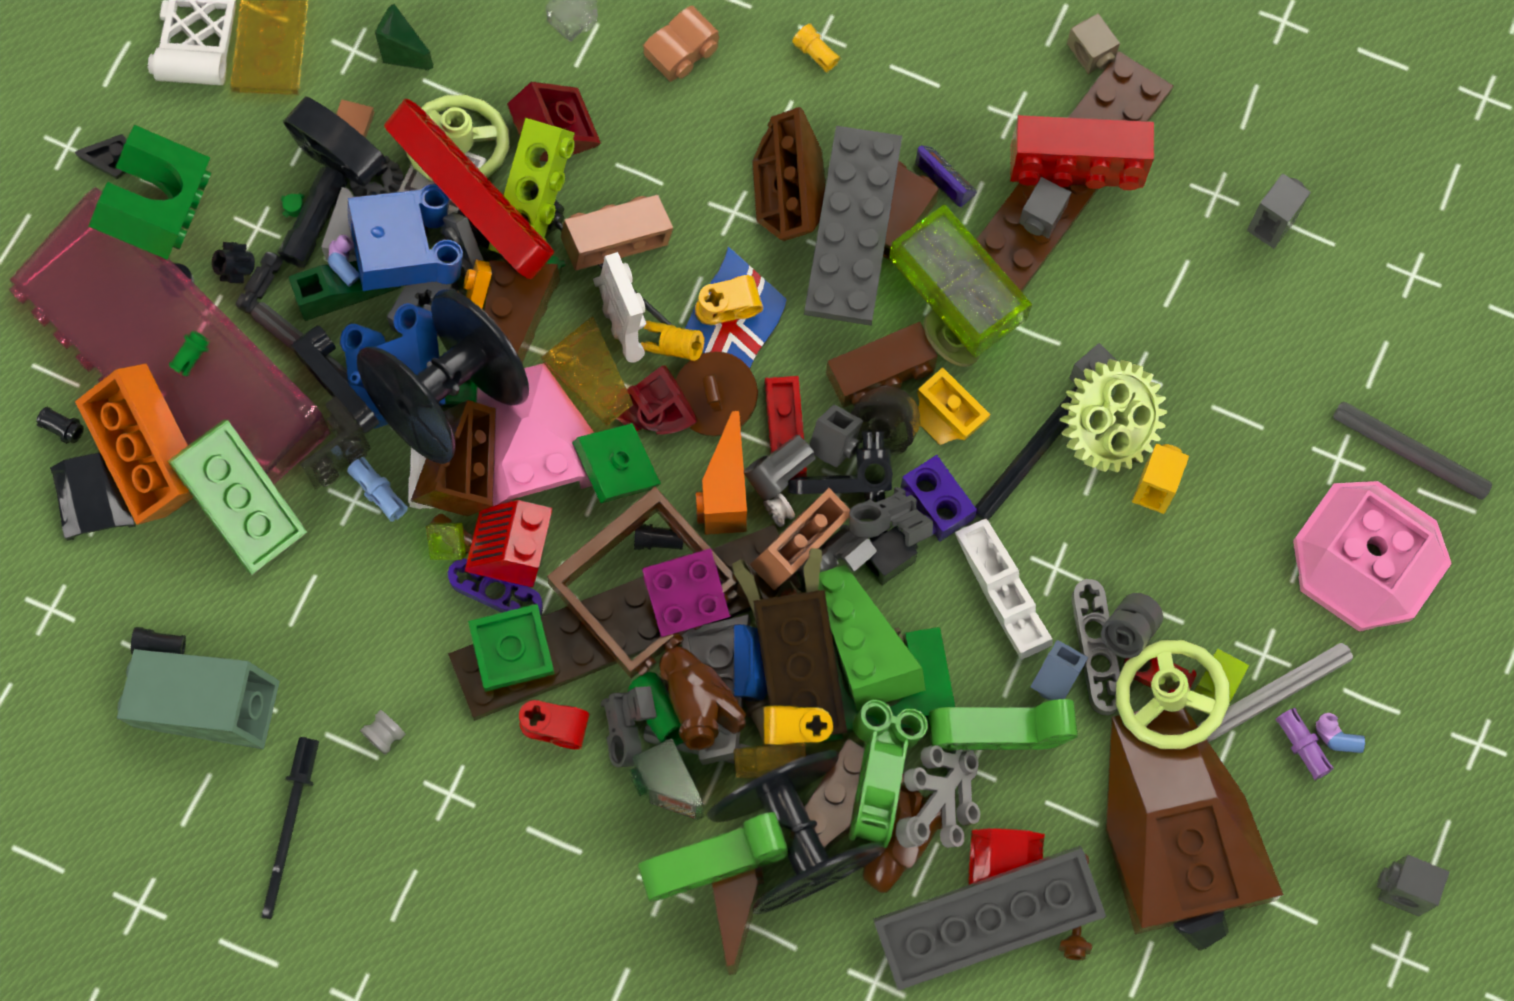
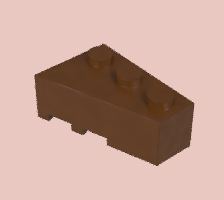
[411,400,496,517]

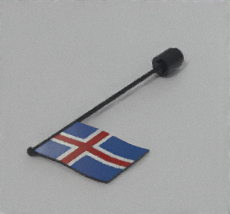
[526,185,786,368]

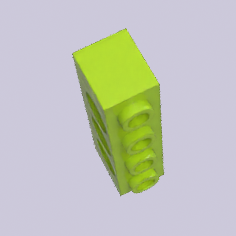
[488,118,575,252]

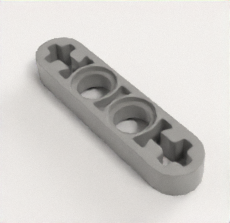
[1072,579,1120,715]

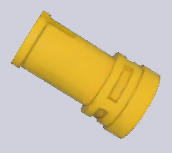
[792,24,841,73]

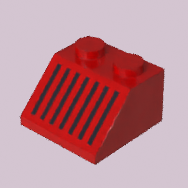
[465,500,553,588]

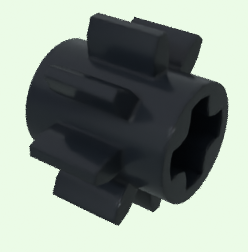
[212,242,255,284]

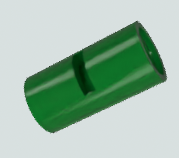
[627,672,684,748]

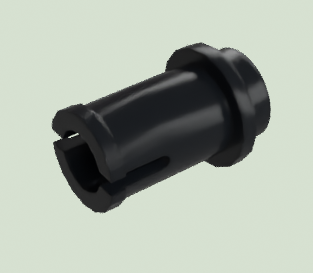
[36,406,84,444]

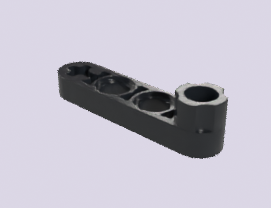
[290,325,380,434]

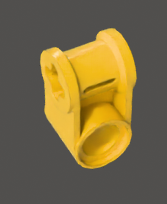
[695,275,763,325]
[763,706,833,745]

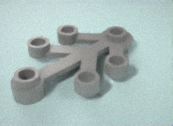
[896,745,980,848]

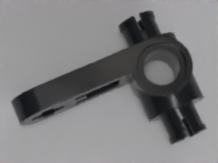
[788,430,893,502]

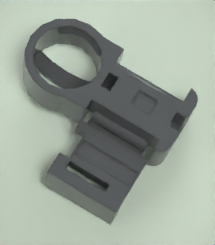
[849,487,933,547]
[796,525,877,582]
[601,687,657,768]

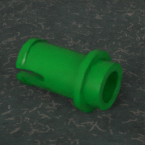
[169,330,210,377]

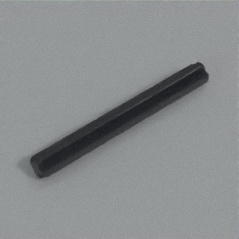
[975,386,1078,520]

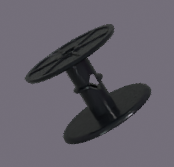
[357,289,529,464]
[707,750,885,915]

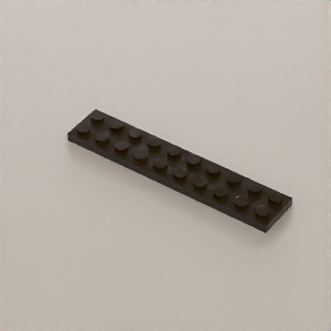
[448,524,801,721]

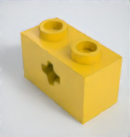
[1132,444,1189,514]

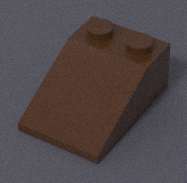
[712,866,764,975]

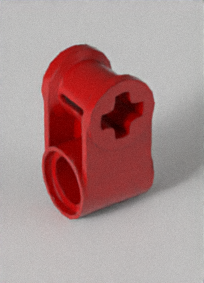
[519,700,590,750]

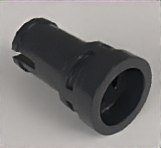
[634,524,683,550]
[130,627,186,655]

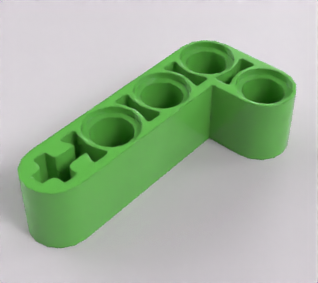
[928,699,1078,750]
[638,812,788,902]

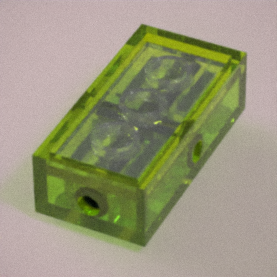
[889,204,1032,358]

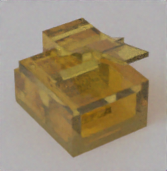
[733,742,806,778]

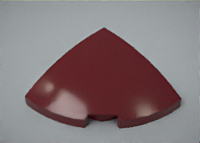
[605,365,698,435]

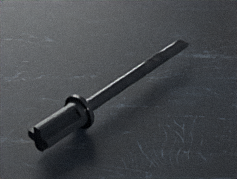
[261,737,319,919]

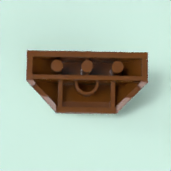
[752,107,825,241]

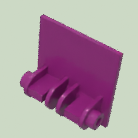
[642,548,730,637]

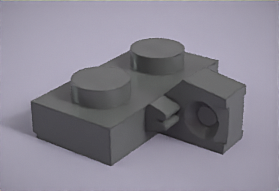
[436,212,484,278]

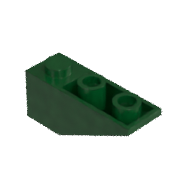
[288,261,401,321]

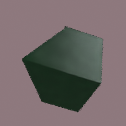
[375,4,434,71]

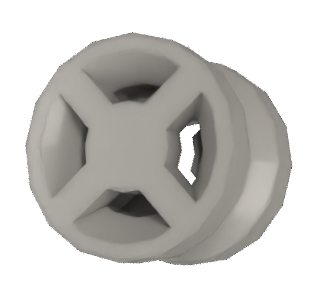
[360,710,406,755]

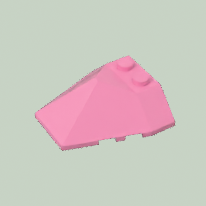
[477,363,594,506]

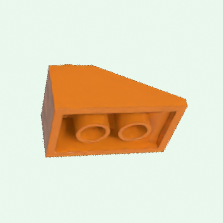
[696,411,747,535]

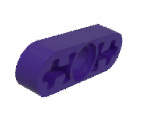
[448,559,543,616]

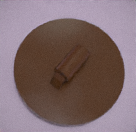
[676,351,758,437]

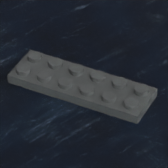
[804,126,902,326]
[873,846,1106,991]

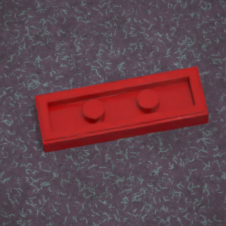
[765,376,807,477]

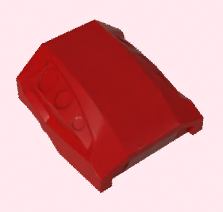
[968,828,1045,885]

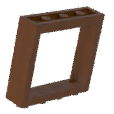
[547,486,739,678]

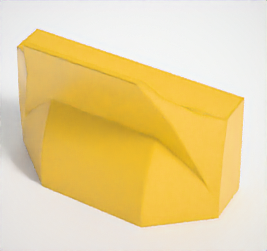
[915,367,991,445]

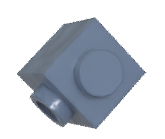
[1031,640,1088,701]

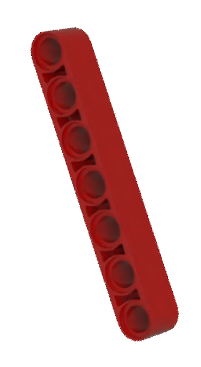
[384,98,554,279]

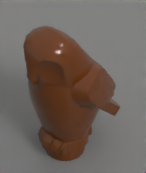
[659,647,747,750]
[863,784,942,893]

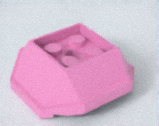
[1293,481,1452,631]

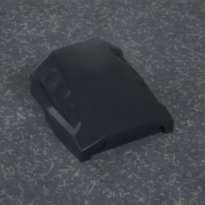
[50,452,136,541]

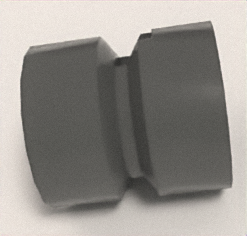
[1101,593,1164,658]

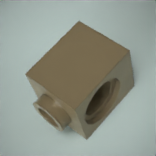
[1067,13,1120,74]

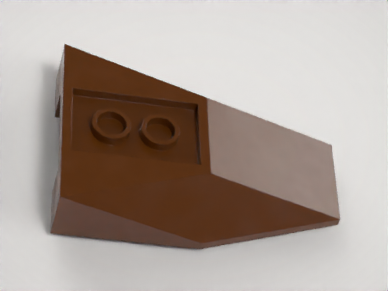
[1106,707,1283,935]

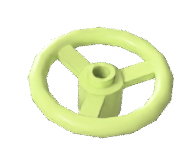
[405,95,510,182]
[1116,640,1229,749]

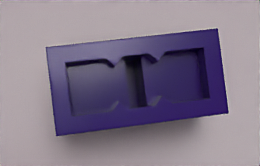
[900,455,977,542]

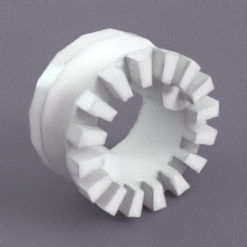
[763,493,795,527]

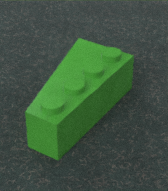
[819,565,926,712]

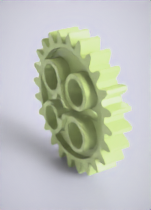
[1060,359,1167,472]

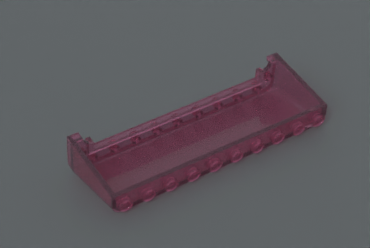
[9,187,331,484]

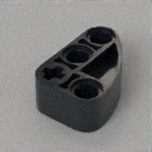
[283,96,387,187]

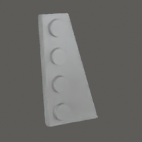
[682,615,751,765]

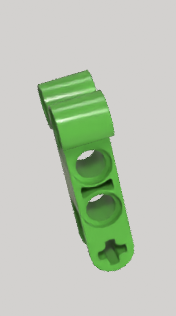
[849,700,927,848]

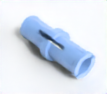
[347,457,408,522]

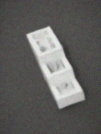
[955,518,1052,660]

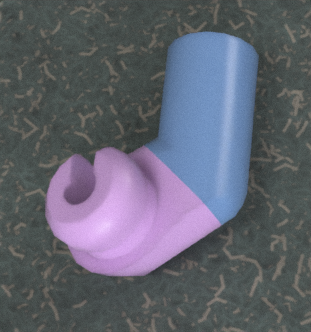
[328,235,360,287]
[1316,713,1365,753]

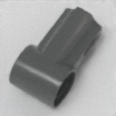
[744,435,816,501]

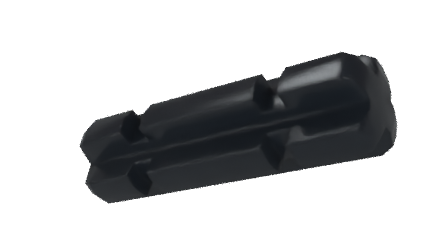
[236,252,283,314]

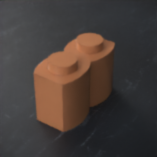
[643,5,719,82]

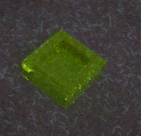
[426,523,466,560]

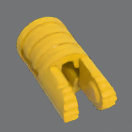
[641,320,704,361]

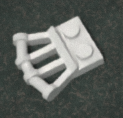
[593,252,646,362]

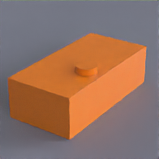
[75,363,194,525]

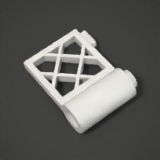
[148,0,236,85]

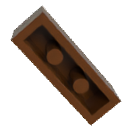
[826,322,938,408]

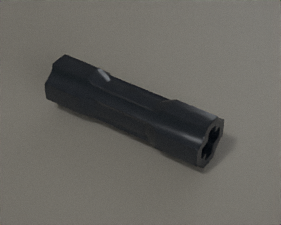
[277,167,348,268]

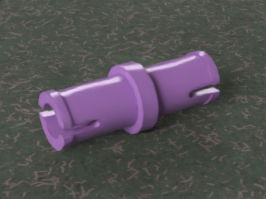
[1276,708,1334,780]

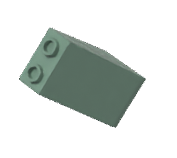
[117,649,280,749]

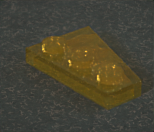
[541,316,633,426]

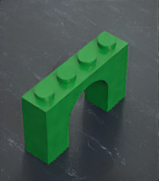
[88,124,212,260]
[822,627,956,743]

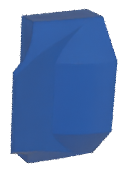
[734,624,767,702]

